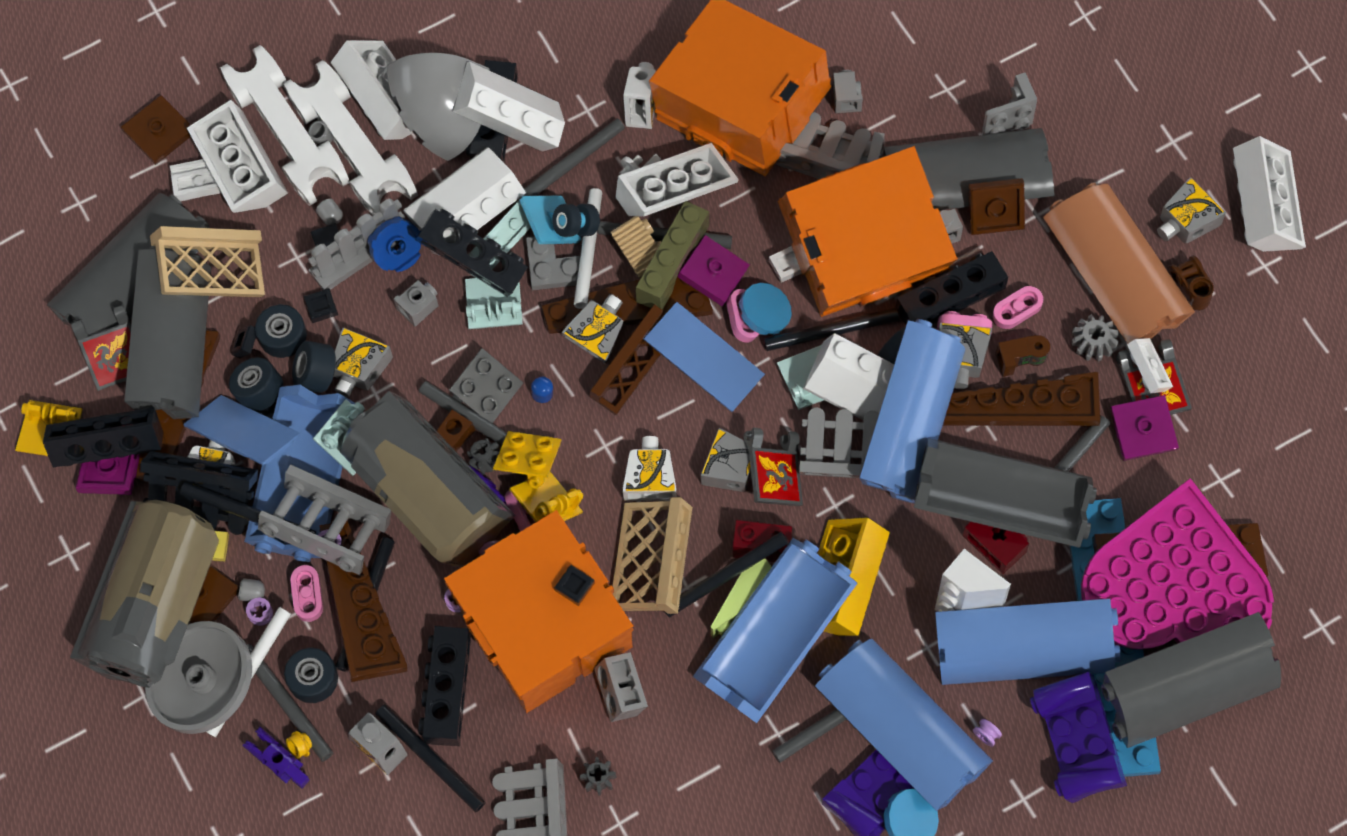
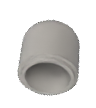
[308,121,333,145]
[316,199,343,225]
[238,578,265,602]

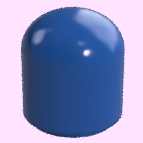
[531,377,553,403]

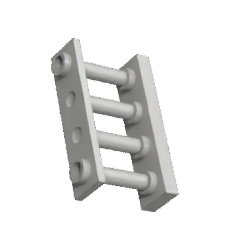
[258,464,391,575]

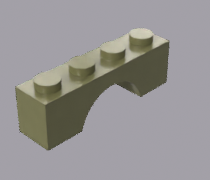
[636,201,709,310]

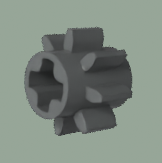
[467,438,501,474]
[580,757,617,796]

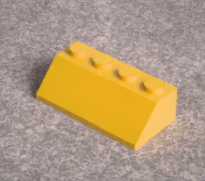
[818,518,890,636]

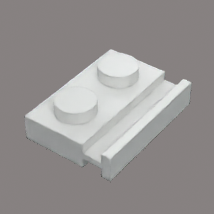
[170,159,222,201]

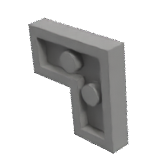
[526,237,580,291]

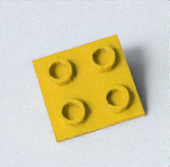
[15,400,83,456]
[493,431,562,488]
[509,472,583,522]

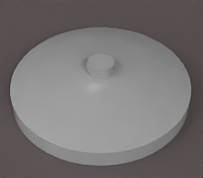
[145,621,252,734]

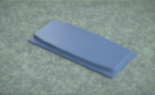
[644,302,765,412]
[184,395,300,465]

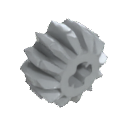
[1072,314,1119,362]

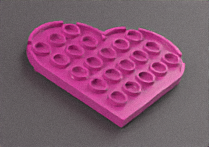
[1081,478,1274,650]

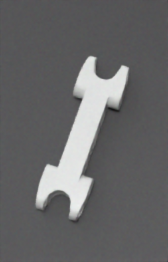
[220,45,349,206]
[283,60,418,216]

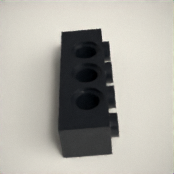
[466,60,518,163]
[415,209,528,297]
[896,251,1008,325]
[43,407,164,468]
[418,626,471,747]

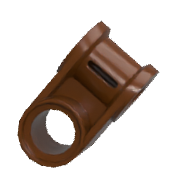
[1168,255,1214,311]

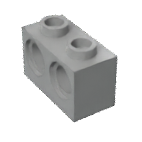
[594,652,648,722]

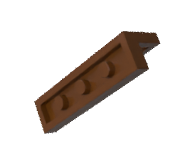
[589,304,663,415]

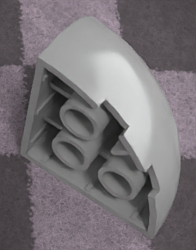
[387,53,489,161]

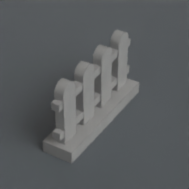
[775,112,871,179]
[308,199,405,290]
[799,407,879,478]
[492,758,567,836]

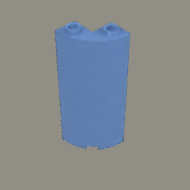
[860,319,966,504]
[244,385,355,562]
[693,538,857,723]
[935,599,1121,685]
[815,639,993,811]

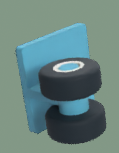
[520,196,600,244]

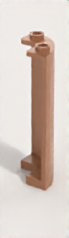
[1043,183,1195,344]

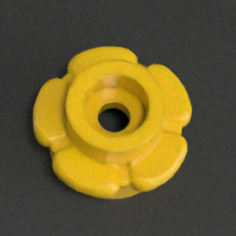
[286,731,312,759]

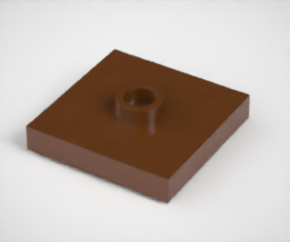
[121,95,191,165]
[969,178,1025,235]
[189,566,240,624]

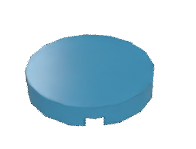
[739,283,792,335]
[884,789,939,836]

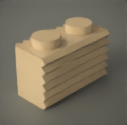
[610,216,661,279]

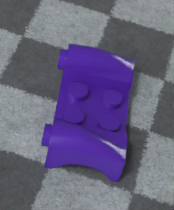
[1030,672,1127,803]
[822,749,915,836]

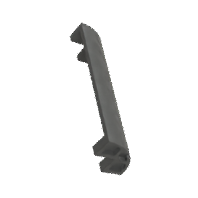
[880,128,1054,210]
[47,193,210,336]
[124,246,211,419]
[914,438,1097,548]
[1101,612,1281,748]

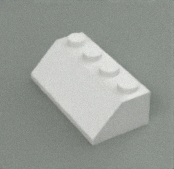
[331,40,415,140]
[453,62,565,152]
[187,100,288,213]
[1233,136,1306,252]
[616,143,738,216]
[403,147,526,256]
[803,333,894,421]
[935,549,1011,612]

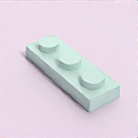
[468,196,531,269]

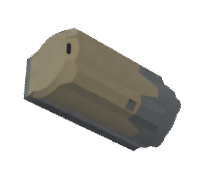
[340,391,516,566]
[70,500,219,688]

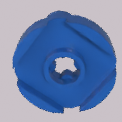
[368,216,421,272]

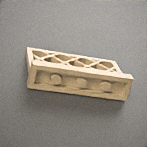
[150,226,265,297]
[613,497,693,614]

